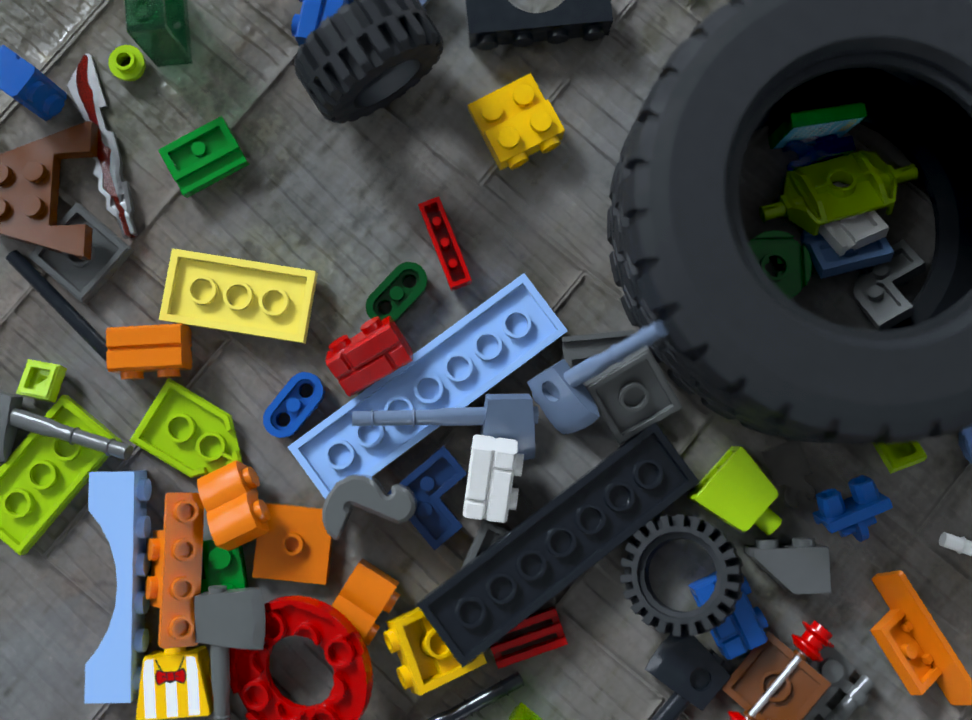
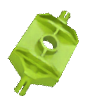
[759,151,918,236]

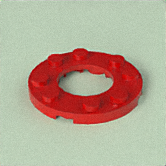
[229,595,373,720]

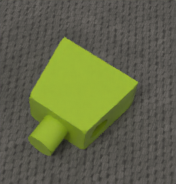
[687,446,782,536]

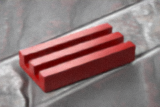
[491,606,568,669]

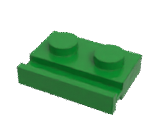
[158,116,250,198]

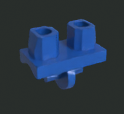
[812,475,893,542]

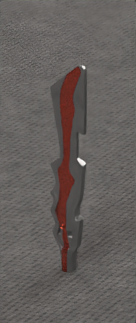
[67,53,138,239]

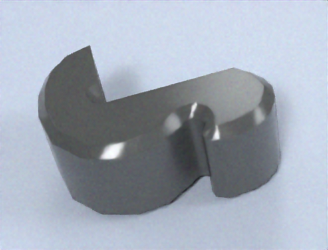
[322,474,417,540]

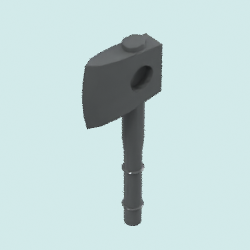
[0,390,133,463]
[194,585,266,720]

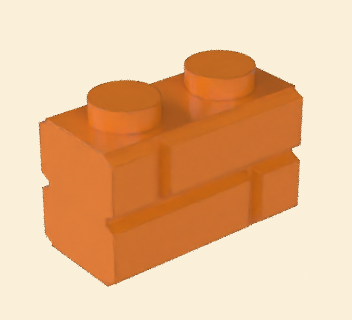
[106,324,192,380]

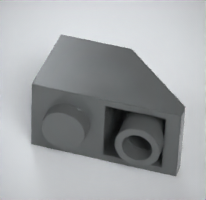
[744,537,832,594]

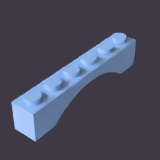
[84,470,152,704]

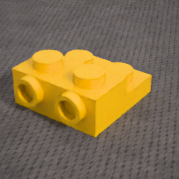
[468,73,565,170]
[383,607,487,696]

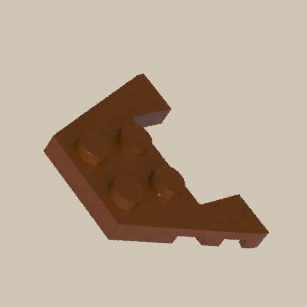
[0,121,99,260]

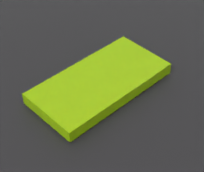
[0,395,122,556]

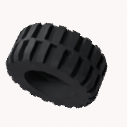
[295,0,443,124]

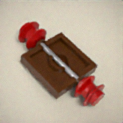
[721,620,835,720]

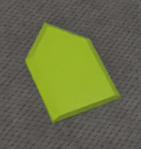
[129,378,243,478]

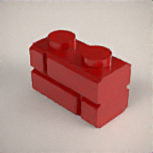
[325,315,413,397]

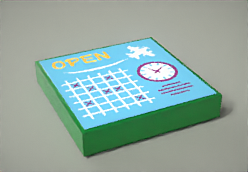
[768,103,867,149]

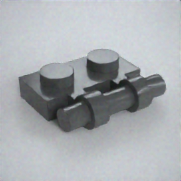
[804,646,876,720]

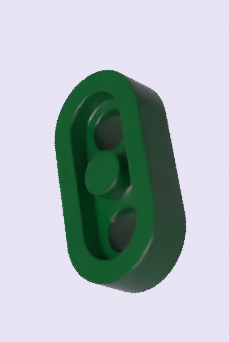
[366,262,428,323]

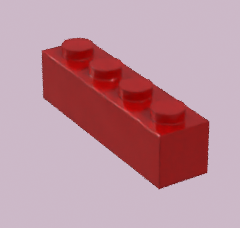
[418,196,472,291]

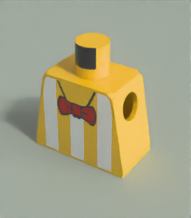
[136,646,214,720]

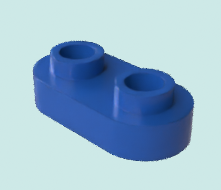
[263,372,325,438]

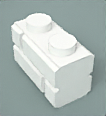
[462,434,524,523]

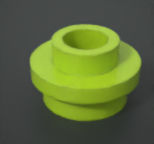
[108,45,146,81]

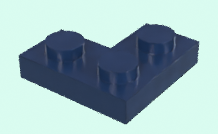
[387,446,468,551]

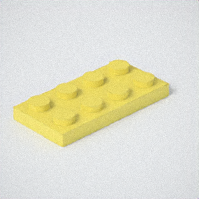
[159,248,318,344]

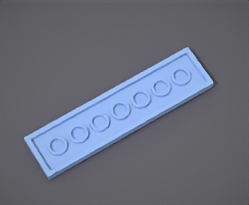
[288,273,568,499]

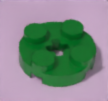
[748,230,812,299]

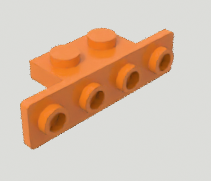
[145,492,204,649]
[870,570,972,705]

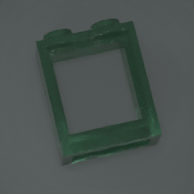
[124,0,192,67]

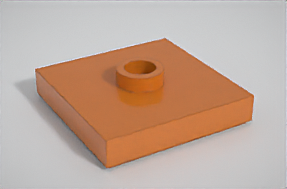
[252,502,333,585]

